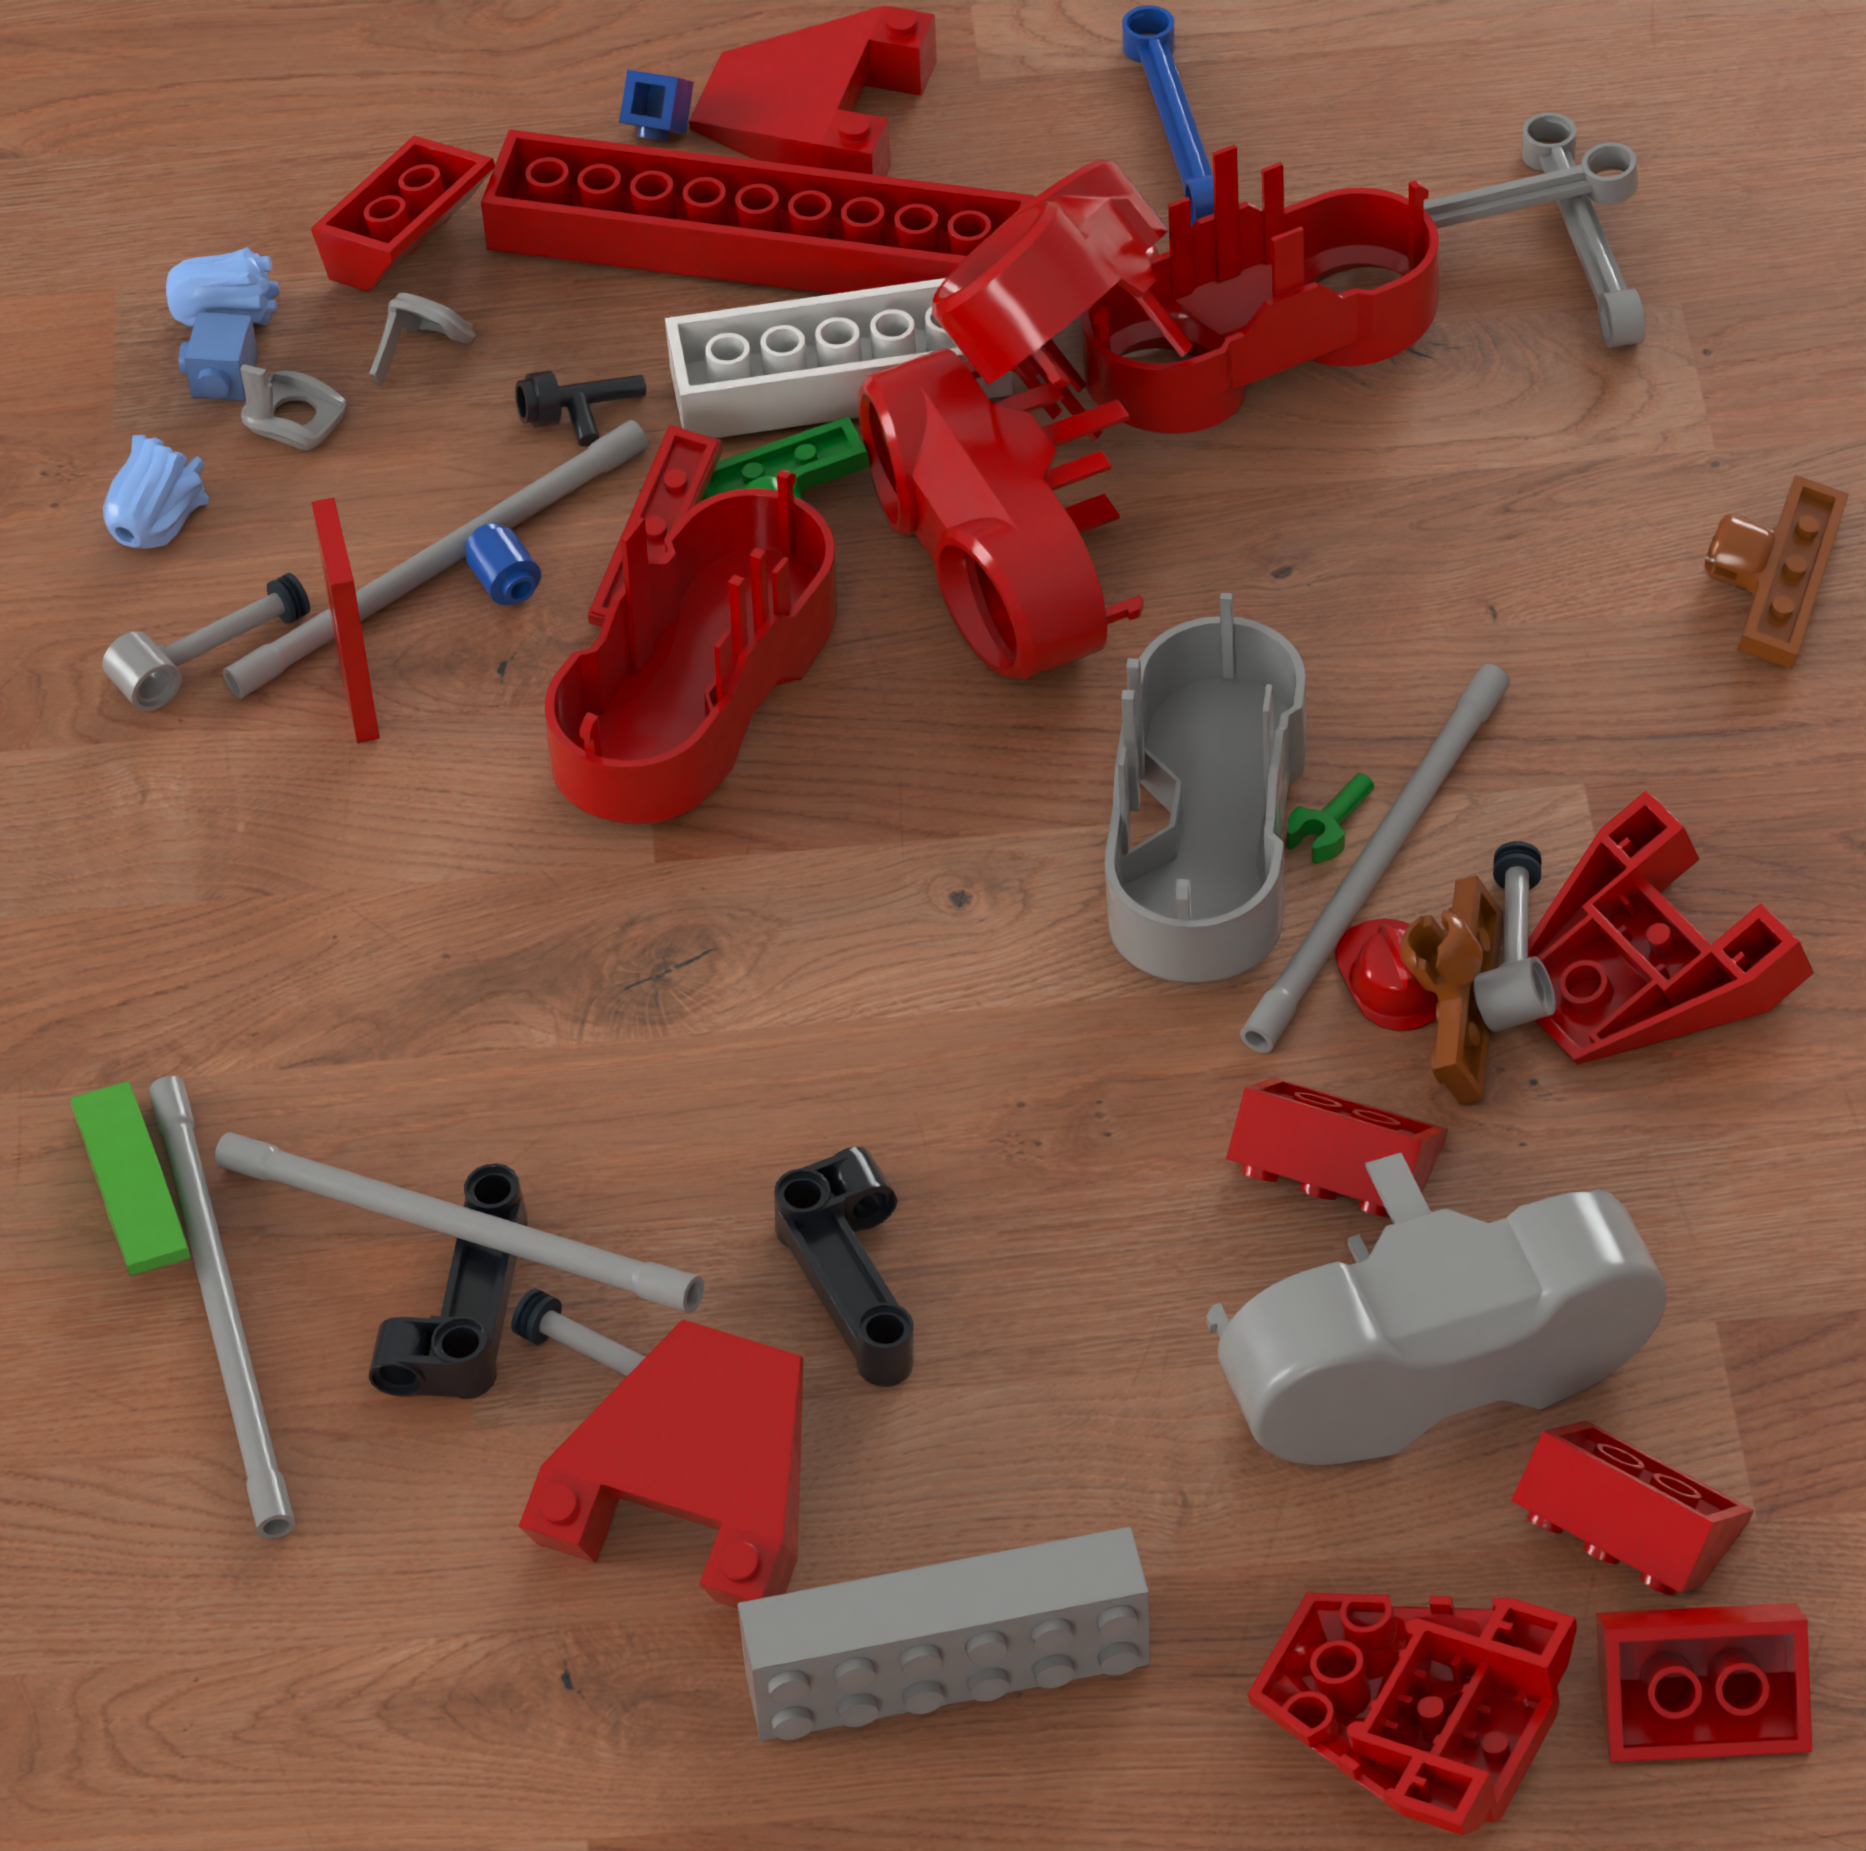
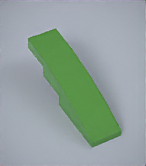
[70,1081,191,1276]

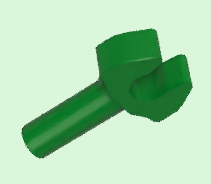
[1287,773,1374,864]

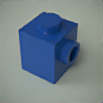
[619,70,694,142]

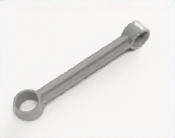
[1522,112,1645,348]
[1424,142,1638,229]

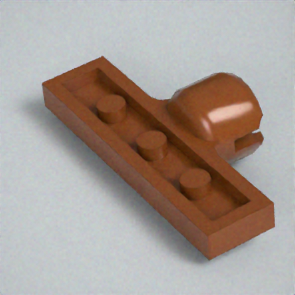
[1704,475,1849,669]
[1401,875,1503,1105]

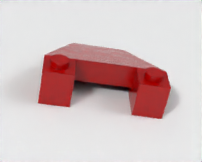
[689,5,937,176]
[1528,790,1814,1065]
[519,1319,803,1609]

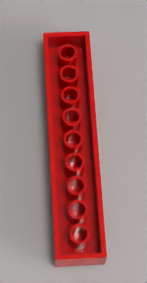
[481,129,1034,294]

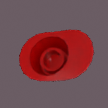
[1335,918,1439,1032]

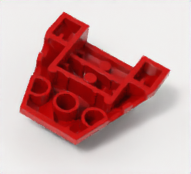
[1247,1592,1577,1836]

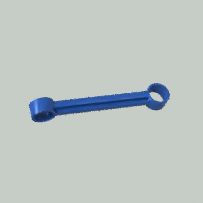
[1122,5,1214,227]

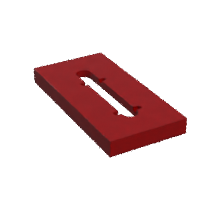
[311,498,380,743]

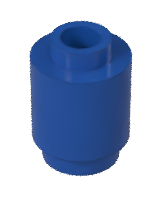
[465,523,541,605]

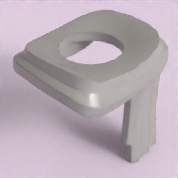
[369,293,477,385]
[240,364,347,451]

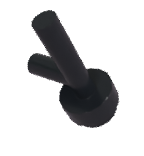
[515,371,646,446]

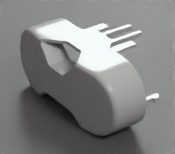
[1105,592,1307,984]
[1206,1152,1667,1466]

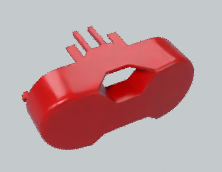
[545,470,837,824]

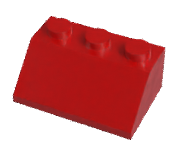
[310,136,496,292]
[1226,1077,1448,1218]
[1511,1420,1754,1596]
[1596,1603,1813,1762]

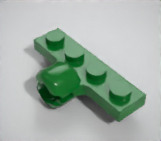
[638,416,870,501]

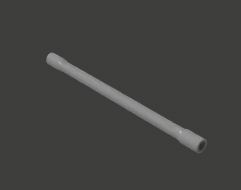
[222,420,648,699]
[1240,664,1510,1053]
[149,1076,295,1539]
[215,1132,704,1313]

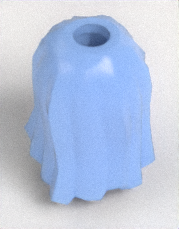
[166,247,280,328]
[102,435,210,549]

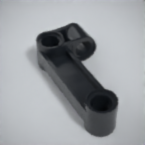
[774,1147,914,1386]
[369,1163,528,1399]

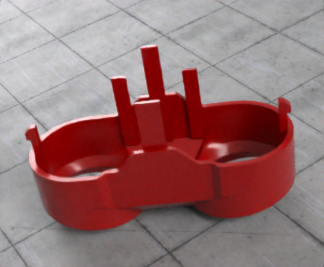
[1081,144,1439,434]
[932,159,1193,442]
[858,348,1144,681]

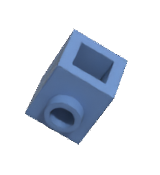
[179,312,258,401]

